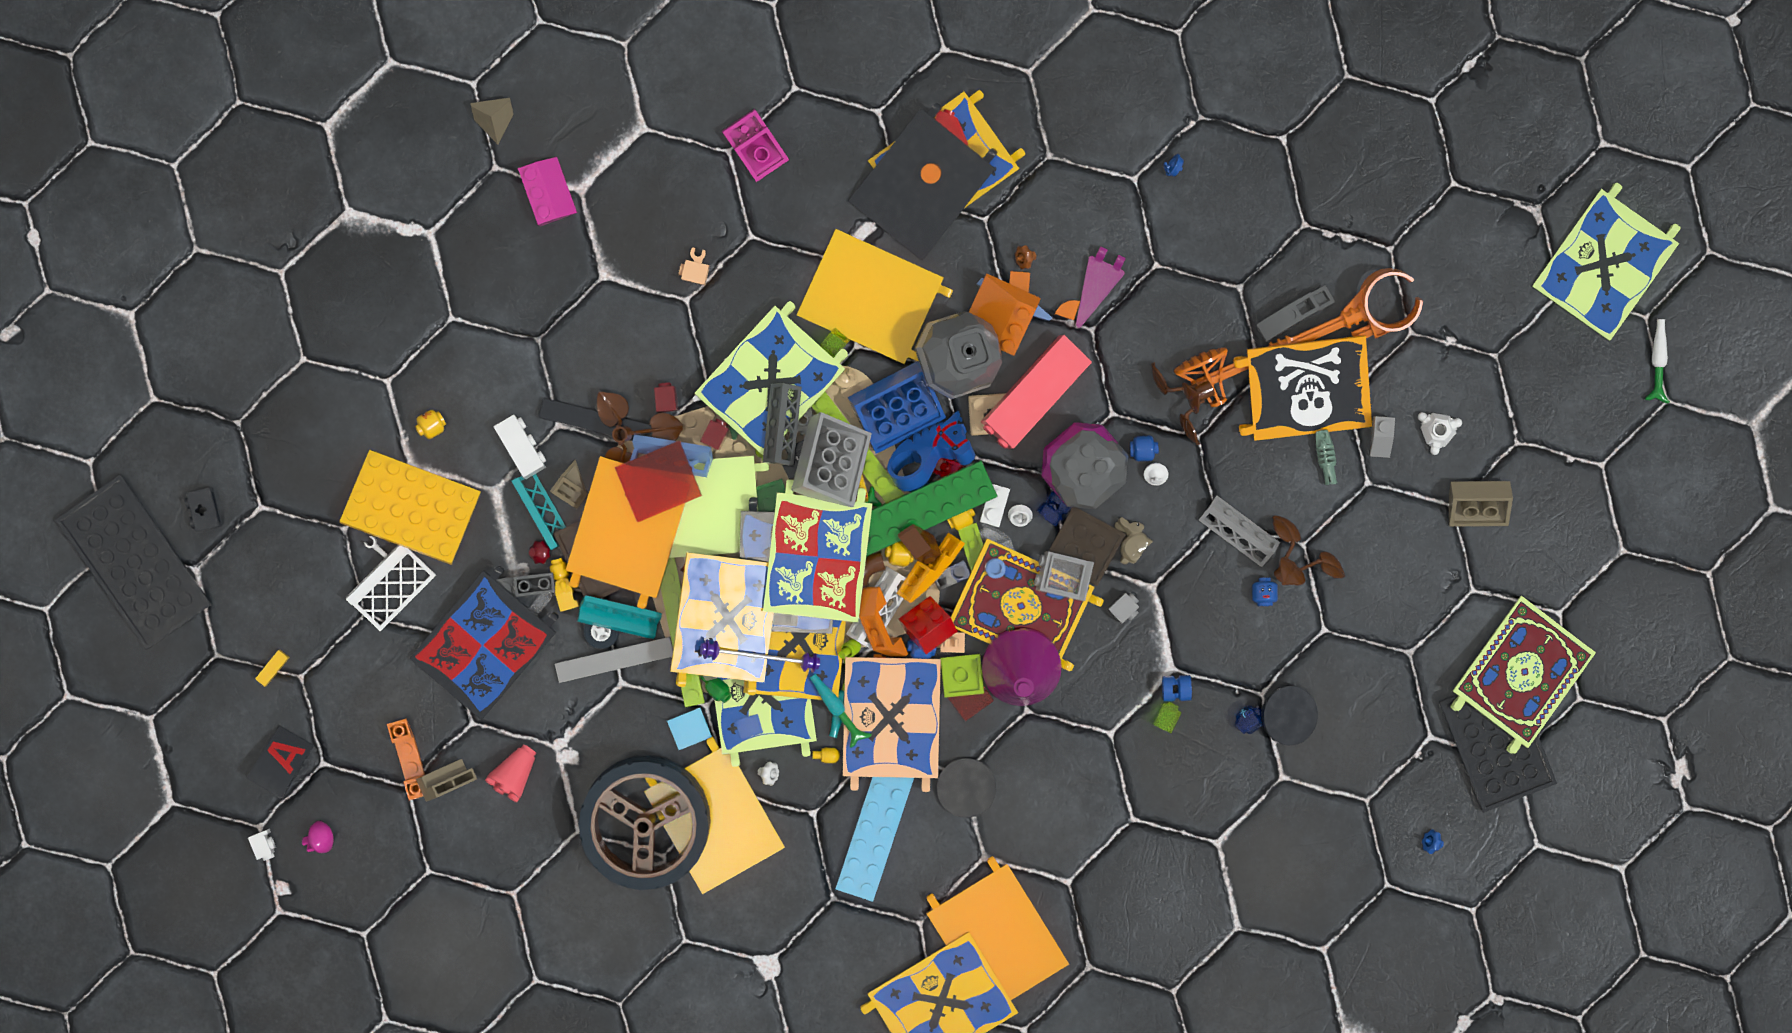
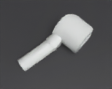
[364,536,388,558]

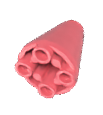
[485,744,536,803]

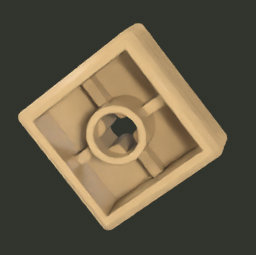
[968,393,1006,436]

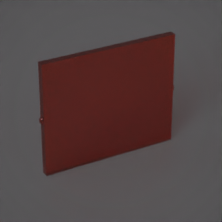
[615,440,702,523]

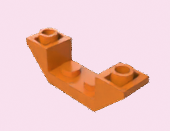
[859,587,908,657]
[387,719,425,800]

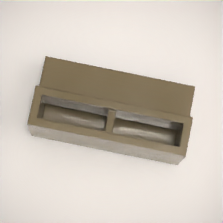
[416,759,477,802]

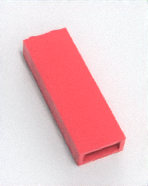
[981,335,1092,449]

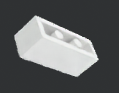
[494,415,546,479]

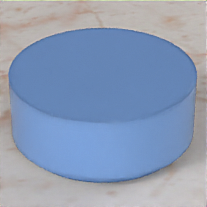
[985,558,1006,578]

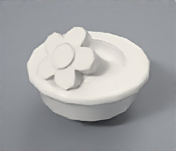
[1144,463,1168,485]
[1008,505,1033,527]

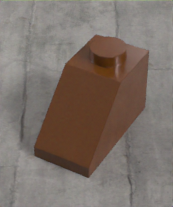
[898,524,942,565]

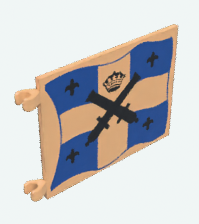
[843,657,941,792]

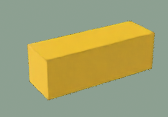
[255,650,290,687]

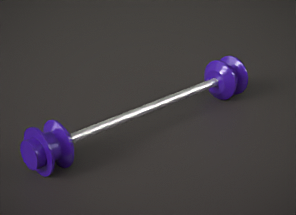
[700,639,820,673]

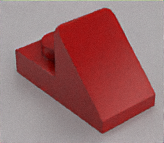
[933,458,965,477]

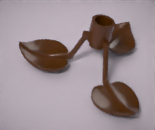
[1152,362,1215,445]
[597,392,683,467]
[1271,516,1345,586]

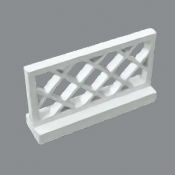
[346,545,436,631]

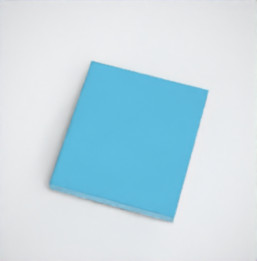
[667,708,712,750]

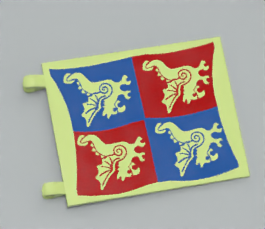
[763,479,872,622]

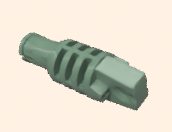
[1316,429,1337,485]

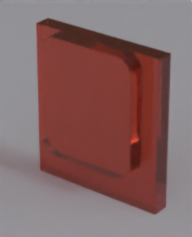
[948,686,994,721]

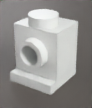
[248,829,276,861]

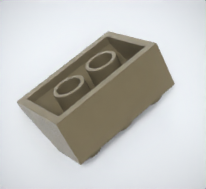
[1449,481,1513,526]

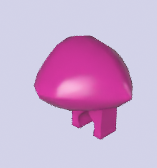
[302,821,334,853]

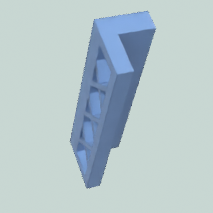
[630,435,713,478]

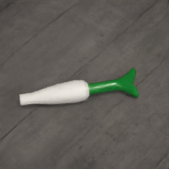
[1645,319,1670,403]

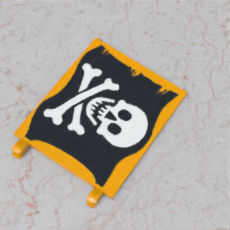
[1233,335,1372,441]

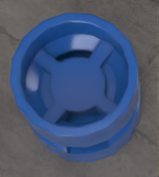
[1162,675,1192,702]

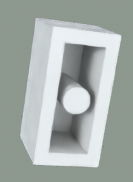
[980,484,1010,527]

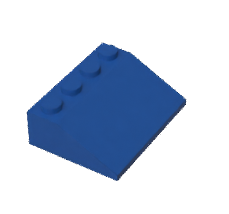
[848,361,946,454]

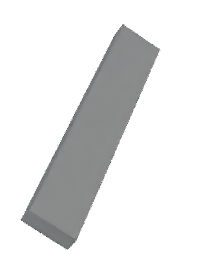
[555,637,673,683]

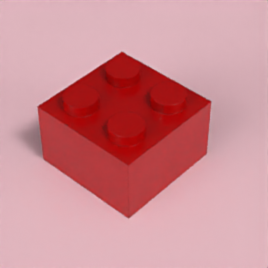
[898,596,958,654]

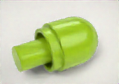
[838,639,861,659]

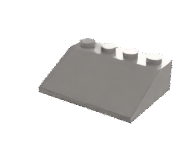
[792,412,872,507]

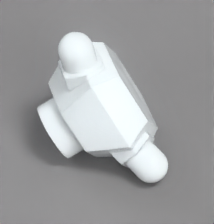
[1418,412,1462,455]

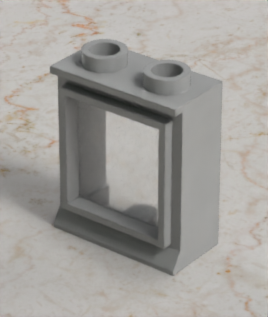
[1034,551,1094,601]

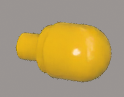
[812,747,840,763]

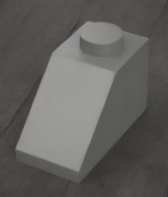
[1370,416,1395,458]

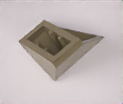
[471,98,513,145]
[550,460,588,509]

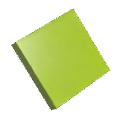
[940,654,984,697]

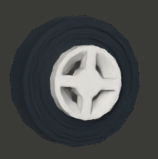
[583,623,619,649]

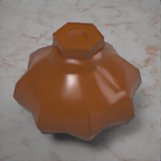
[1014,246,1036,269]

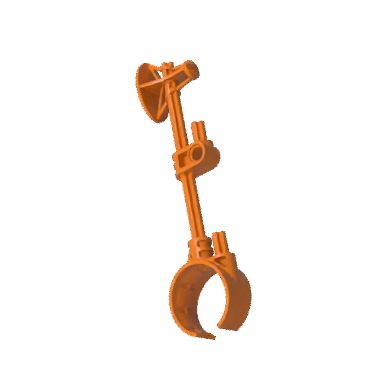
[1174,268,1423,407]

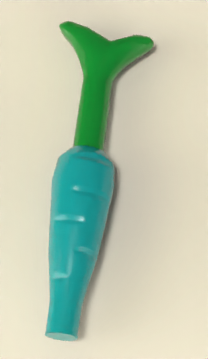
[810,673,872,748]

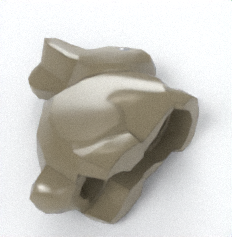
[1115,517,1153,564]

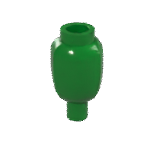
[700,675,732,703]

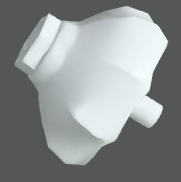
[758,762,779,786]

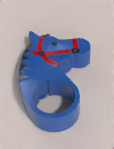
[887,411,975,491]

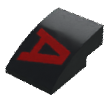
[247,726,314,798]

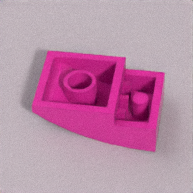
[722,109,789,182]

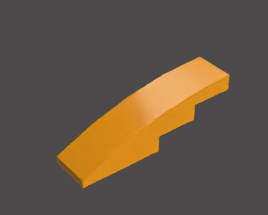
[896,533,965,603]

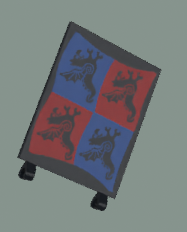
[409,565,559,720]

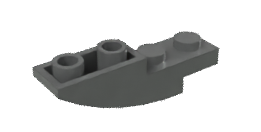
[1256,285,1335,342]
[496,573,555,597]

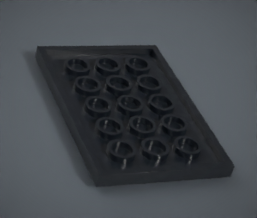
[1439,695,1557,813]

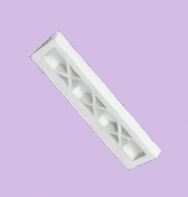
[846,566,906,650]

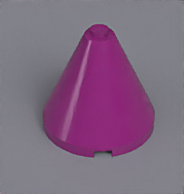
[982,628,1061,706]

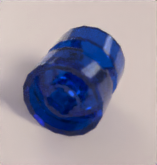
[1036,491,1072,527]

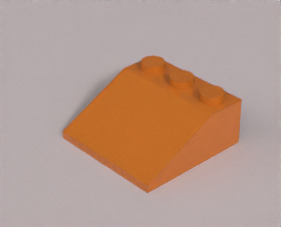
[969,273,1041,356]

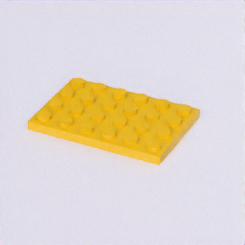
[340,450,481,565]

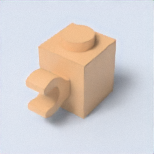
[679,248,710,286]
[937,632,965,653]

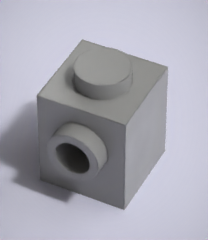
[1108,592,1139,623]

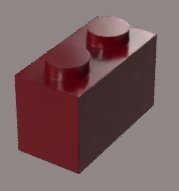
[654,383,678,413]
[700,418,730,451]

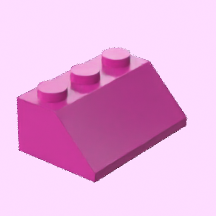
[518,157,577,226]

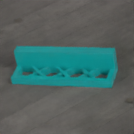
[512,474,566,550]
[577,595,662,639]

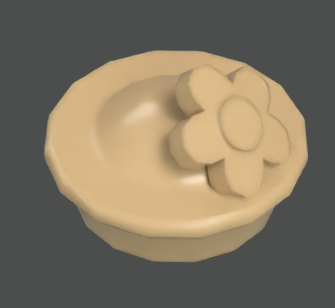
[835,366,857,389]

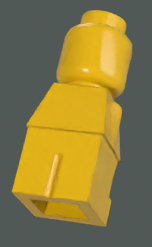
[550,558,580,612]

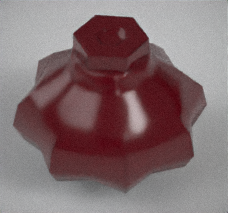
[529,541,550,564]

